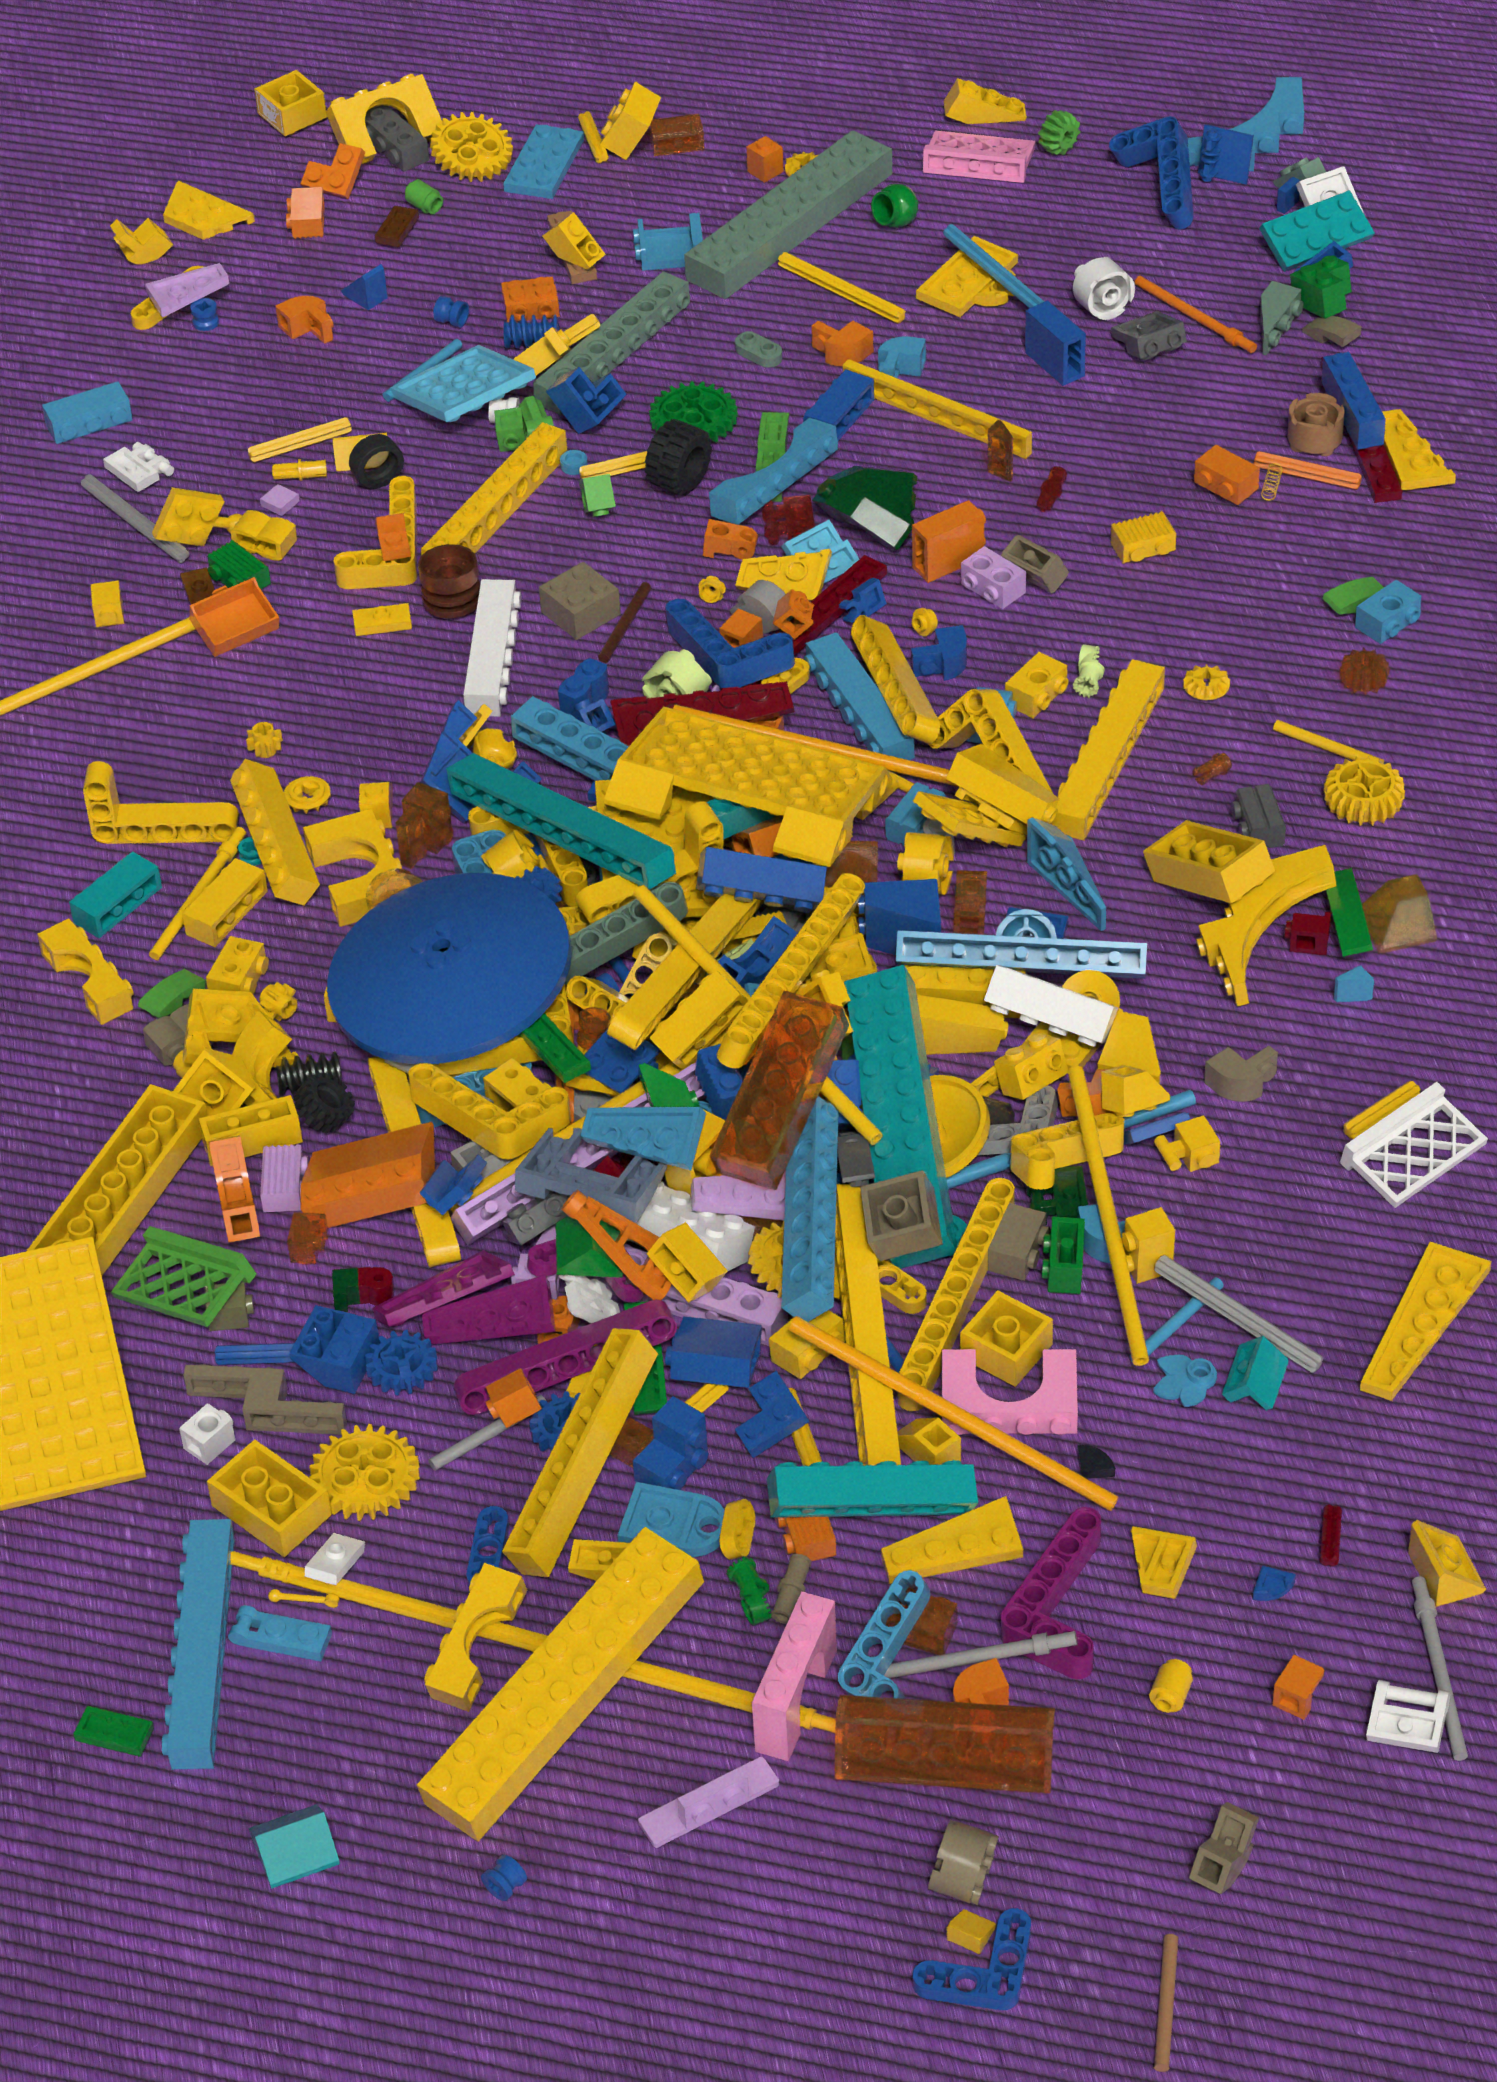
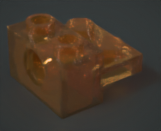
[395,782,454,869]

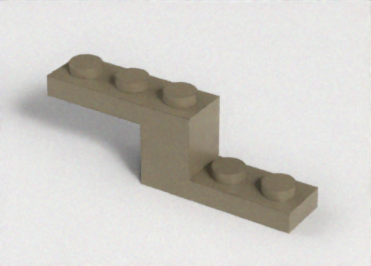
[183,1364,347,1435]

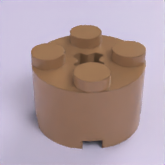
[1287,393,1345,456]

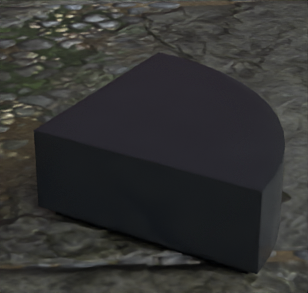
[1077,1445,1115,1479]

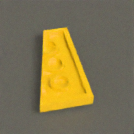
[881,1496,1023,1584]

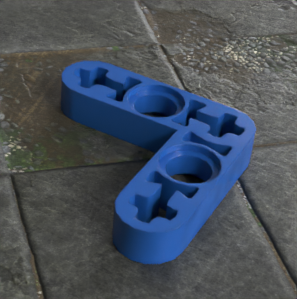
[913,1908,1031,2010]

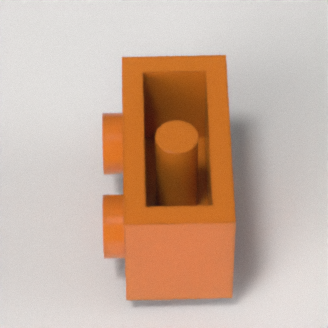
[1194,445,1260,505]

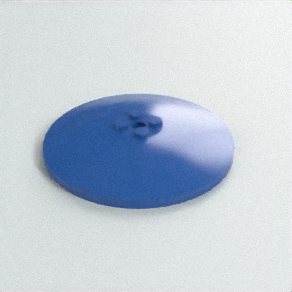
[327,873,572,1064]

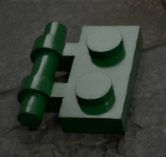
[1026,1166,1088,1225]

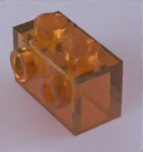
[886,1588,958,1655]

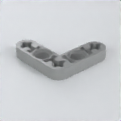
[978,1086,1058,1155]

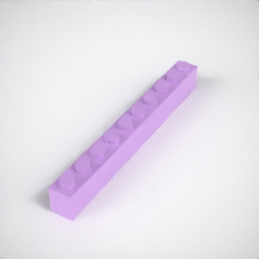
[451,1062,707,1245]

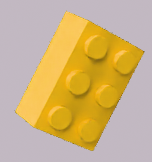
[207,1439,332,1557]

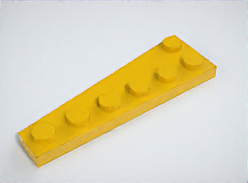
[1360,1241,1492,1401]

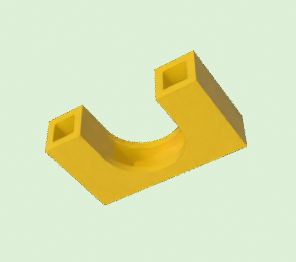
[326,74,442,165]
[303,808,410,927]

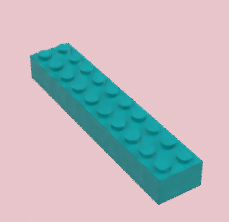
[844,964,957,1269]

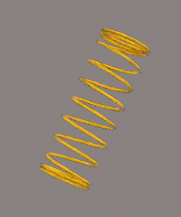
[1261,463,1282,501]

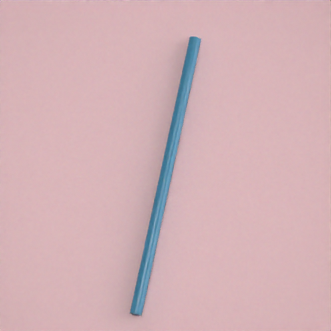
[946,1090,1196,1189]

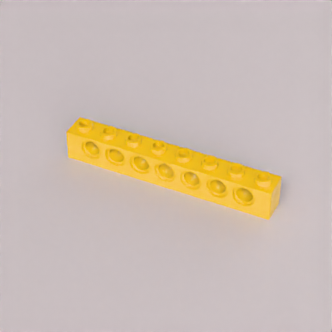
[421,422,567,555]

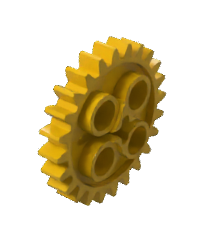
[430,112,513,182]
[748,1221,841,1299]
[309,1424,420,1521]

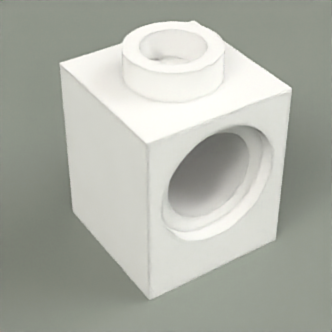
[179,1403,235,1465]

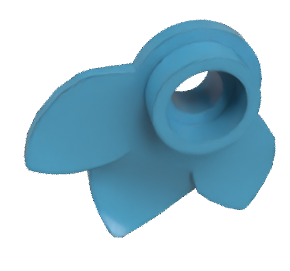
[1153,1355,1217,1407]

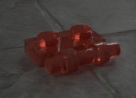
[762,495,815,545]

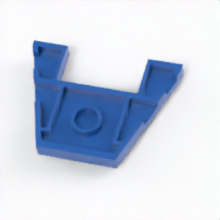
[420,700,542,823]

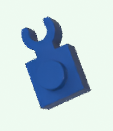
[839,578,887,623]

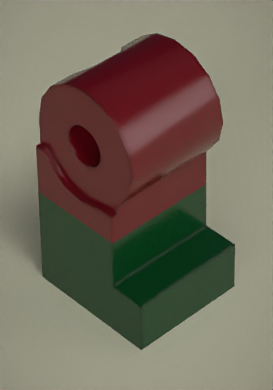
[332,1267,394,1312]

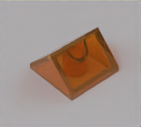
[824,841,879,887]

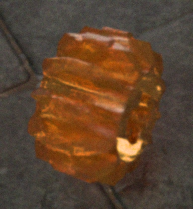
[1339,647,1390,696]

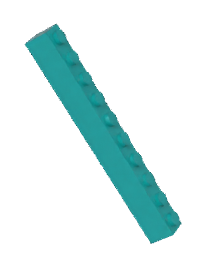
[446,753,676,890]

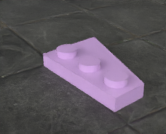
[145,263,229,318]

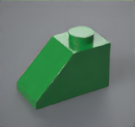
[638,1063,700,1107]

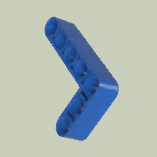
[1109,116,1194,230]
[665,599,795,688]

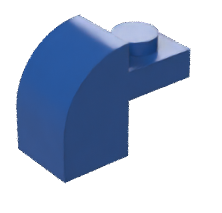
[911,625,967,681]

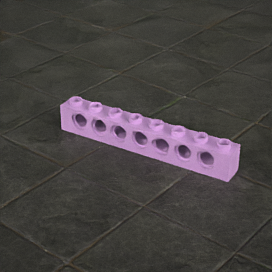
[536,1223,788,1346]

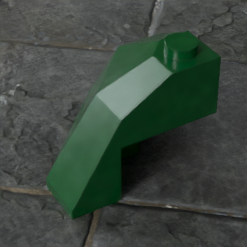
[812,466,917,550]

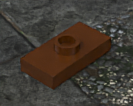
[375,206,419,247]
[180,567,215,605]

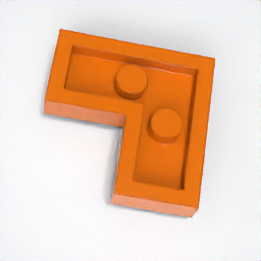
[300,143,365,199]

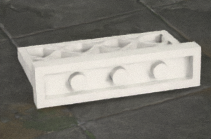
[1340,1082,1488,1208]

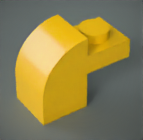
[110,218,173,265]

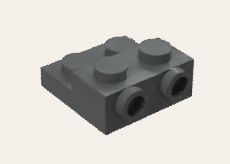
[1111,311,1187,360]
[500,1191,568,1245]

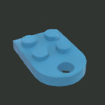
[617,1482,725,1557]

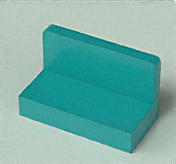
[1222,1335,1289,1410]

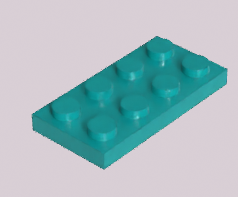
[1259,190,1375,272]

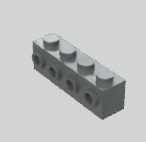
[365,105,429,172]

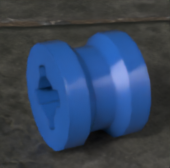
[190,298,219,331]
[481,1854,527,1901]

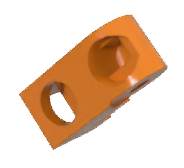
[703,519,758,560]

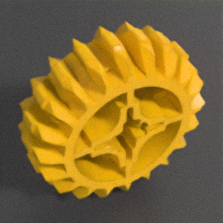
[1324,756,1405,826]

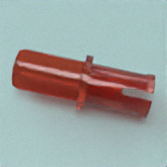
[1036,466,1067,512]

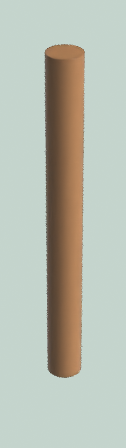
[1154,1934,1178,2072]

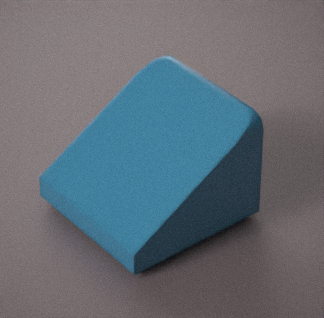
[1334,965,1374,1002]

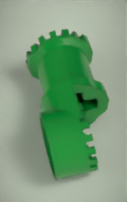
[726,1557,772,1626]

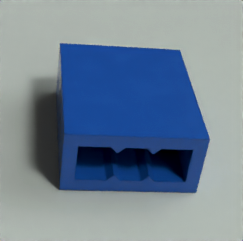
[1025,300,1086,386]
[665,1316,762,1388]

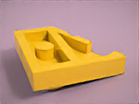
[1131,1526,1197,1599]

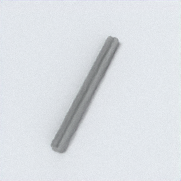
[81,474,189,563]
[1154,1255,1323,1373]

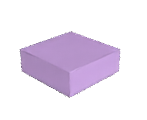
[260,484,300,516]

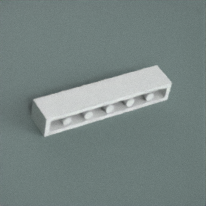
[464,579,521,717]

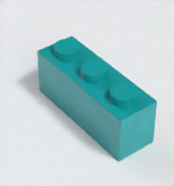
[69,851,162,938]

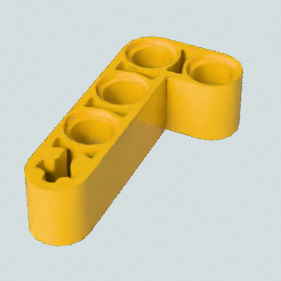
[1010,1113,1125,1190]

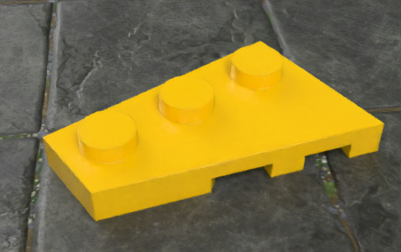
[735,549,832,602]

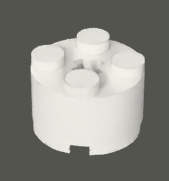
[1073,257,1135,320]

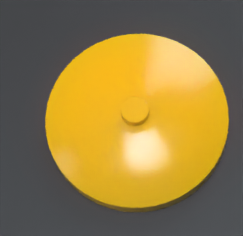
[930,1075,990,1178]

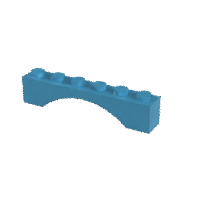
[709,418,838,525]

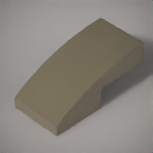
[1302,316,1362,347]

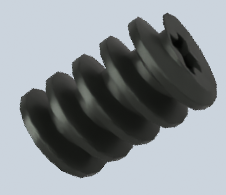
[276,1051,343,1097]

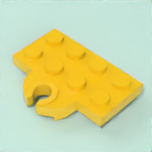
[916,236,1018,317]

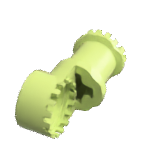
[1073,644,1105,698]

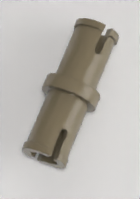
[771,1554,812,1624]

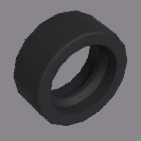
[348,434,404,489]

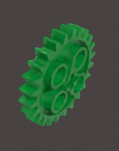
[649,381,738,442]

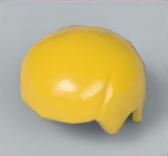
[473,728,517,769]

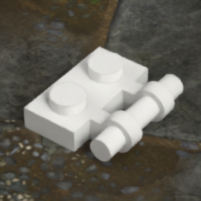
[103,442,174,492]
[559,1275,620,1323]

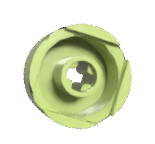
[642,649,712,698]

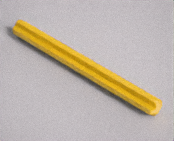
[778,252,906,324]

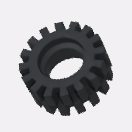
[293,1072,355,1133]

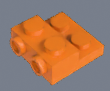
[501,276,560,322]

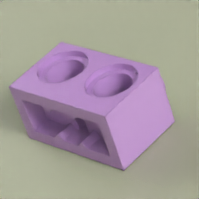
[961,546,1026,609]

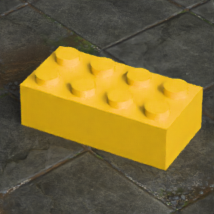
[1143,820,1275,903]

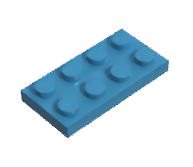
[503,124,585,199]

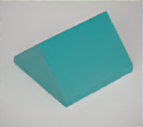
[248,1804,340,1889]

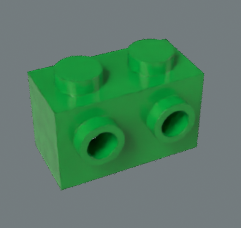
[1042,1217,1085,1294]

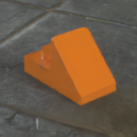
[375,513,411,561]

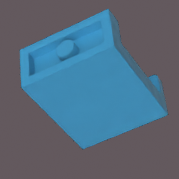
[633,213,703,271]

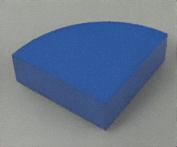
[1253,1566,1296,1601]

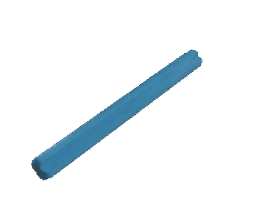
[943,224,1045,308]

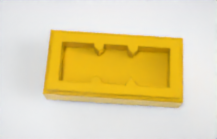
[352,603,412,636]

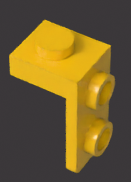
[513,327,571,376]

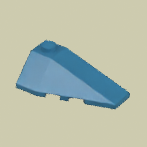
[1027,817,1106,931]

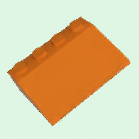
[301,1121,435,1231]

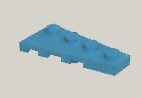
[580,1107,706,1171]

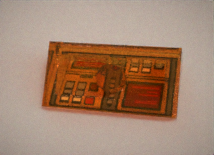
[988,420,1013,482]

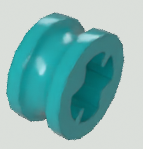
[238,837,262,866]

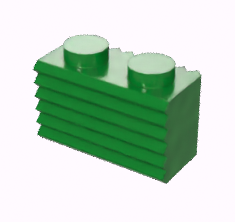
[207,540,271,589]

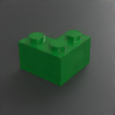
[1290,255,1352,319]

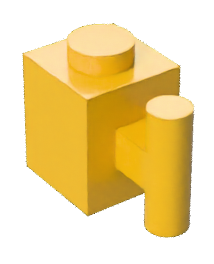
[1154,1115,1220,1172]

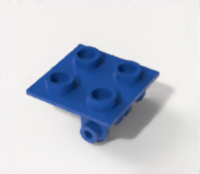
[1198,124,1254,185]
[584,1029,661,1093]

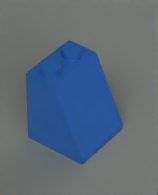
[858,879,941,955]

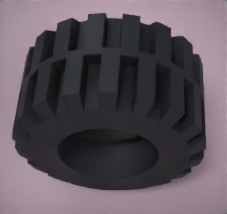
[645,419,712,496]

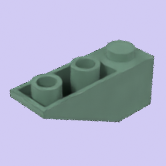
[1260,281,1303,356]

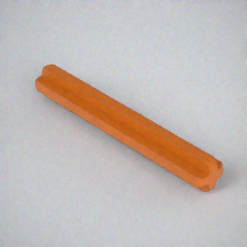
[1254,451,1362,490]

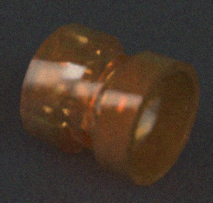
[577,1007,611,1050]

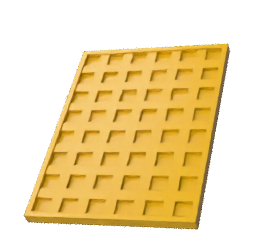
[0,1237,146,1511]

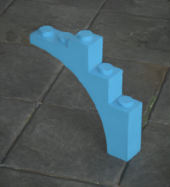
[1188,77,1304,171]

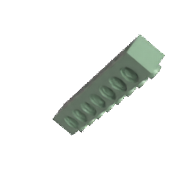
[533,271,690,415]

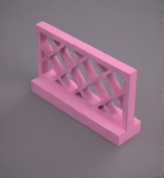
[923,131,1035,183]

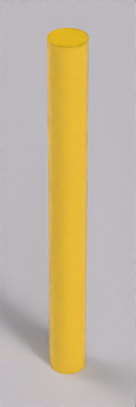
[1273,720,1384,764]

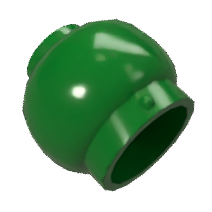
[871,184,918,228]

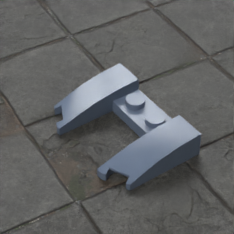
[515,1128,667,1223]

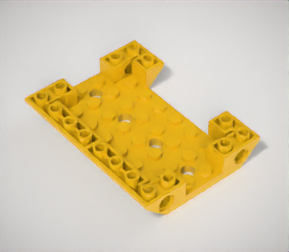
[604,706,893,867]

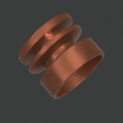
[418,544,480,618]

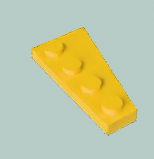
[1382,409,1456,490]

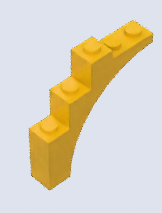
[1196,845,1337,1007]

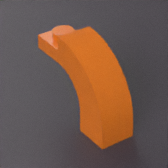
[208,1135,260,1243]

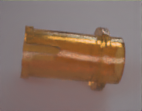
[1192,753,1232,785]

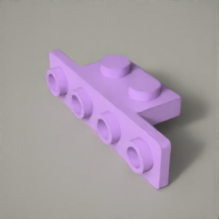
[638,1757,779,1848]

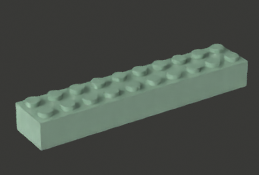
[684,130,892,300]

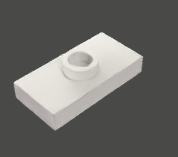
[305,1533,365,1585]

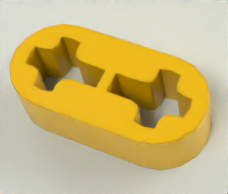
[719,1499,756,1560]

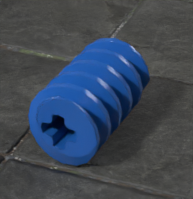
[504,315,559,349]

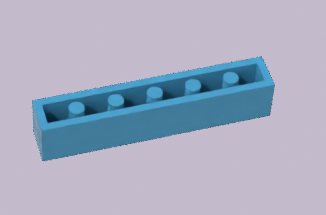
[803,632,915,760]

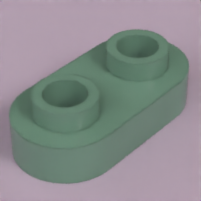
[735,331,782,367]

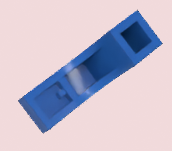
[718,916,798,989]

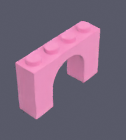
[942,1349,1078,1435]
[752,1591,837,1761]

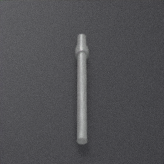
[1412,1576,1468,1761]
[884,1631,1078,1678]

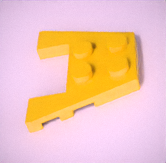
[182,988,298,1067]

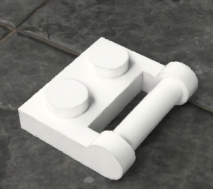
[1366,1680,1450,1753]

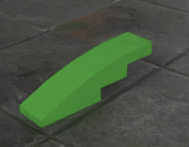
[756,412,789,502]

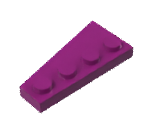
[372,1250,515,1327]
[422,1275,556,1344]

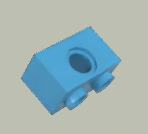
[1355,580,1422,644]

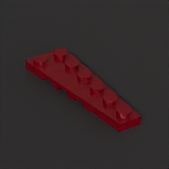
[610,681,795,746]

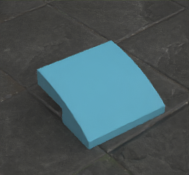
[781,520,859,585]

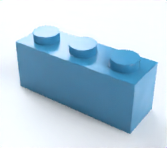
[42,381,133,444]

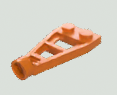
[561,1189,672,1300]

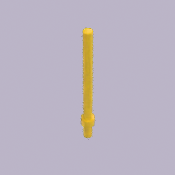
[149,827,247,960]

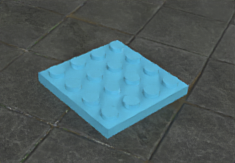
[390,345,536,422]

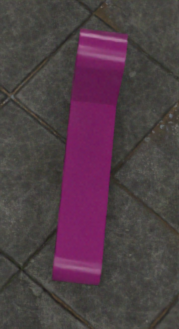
[1001,1507,1101,1679]

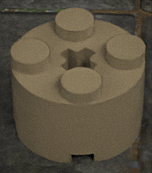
[928,1819,999,1905]

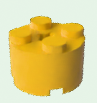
[481,830,551,878]
[897,832,954,895]

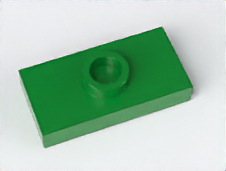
[74,1706,154,1757]

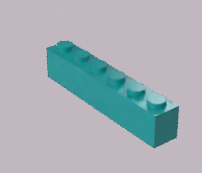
[767,1460,978,1517]

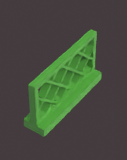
[111,1226,257,1327]

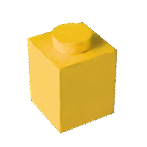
[91,580,124,627]

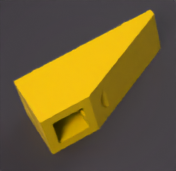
[944,78,1027,124]

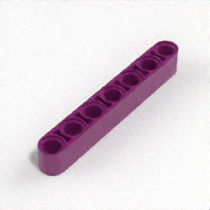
[454,1300,677,1415]

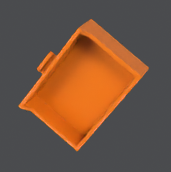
[189,577,280,657]

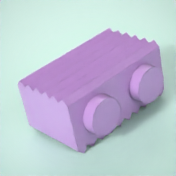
[260,1144,309,1212]

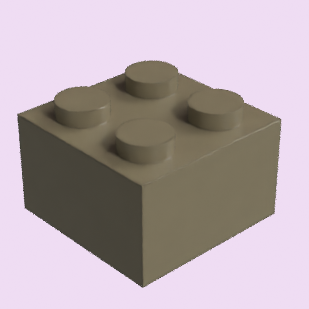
[539,562,621,640]
[860,1170,943,1261]

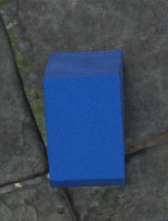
[341,264,388,310]

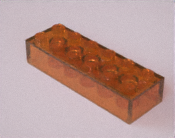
[709,991,849,1190]
[835,1695,1055,1793]

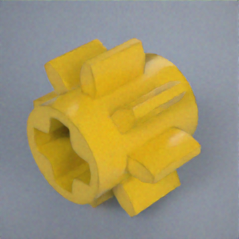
[246,722,283,758]
[259,982,298,1022]

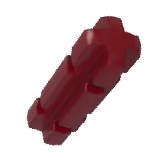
[1320,1504,1342,1567]

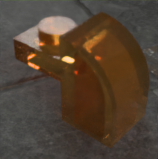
[953,870,987,935]

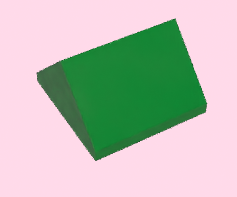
[555,1216,623,1278]

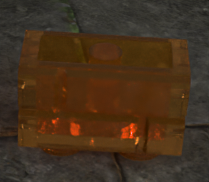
[649,114,705,156]

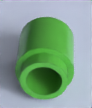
[405,179,443,214]

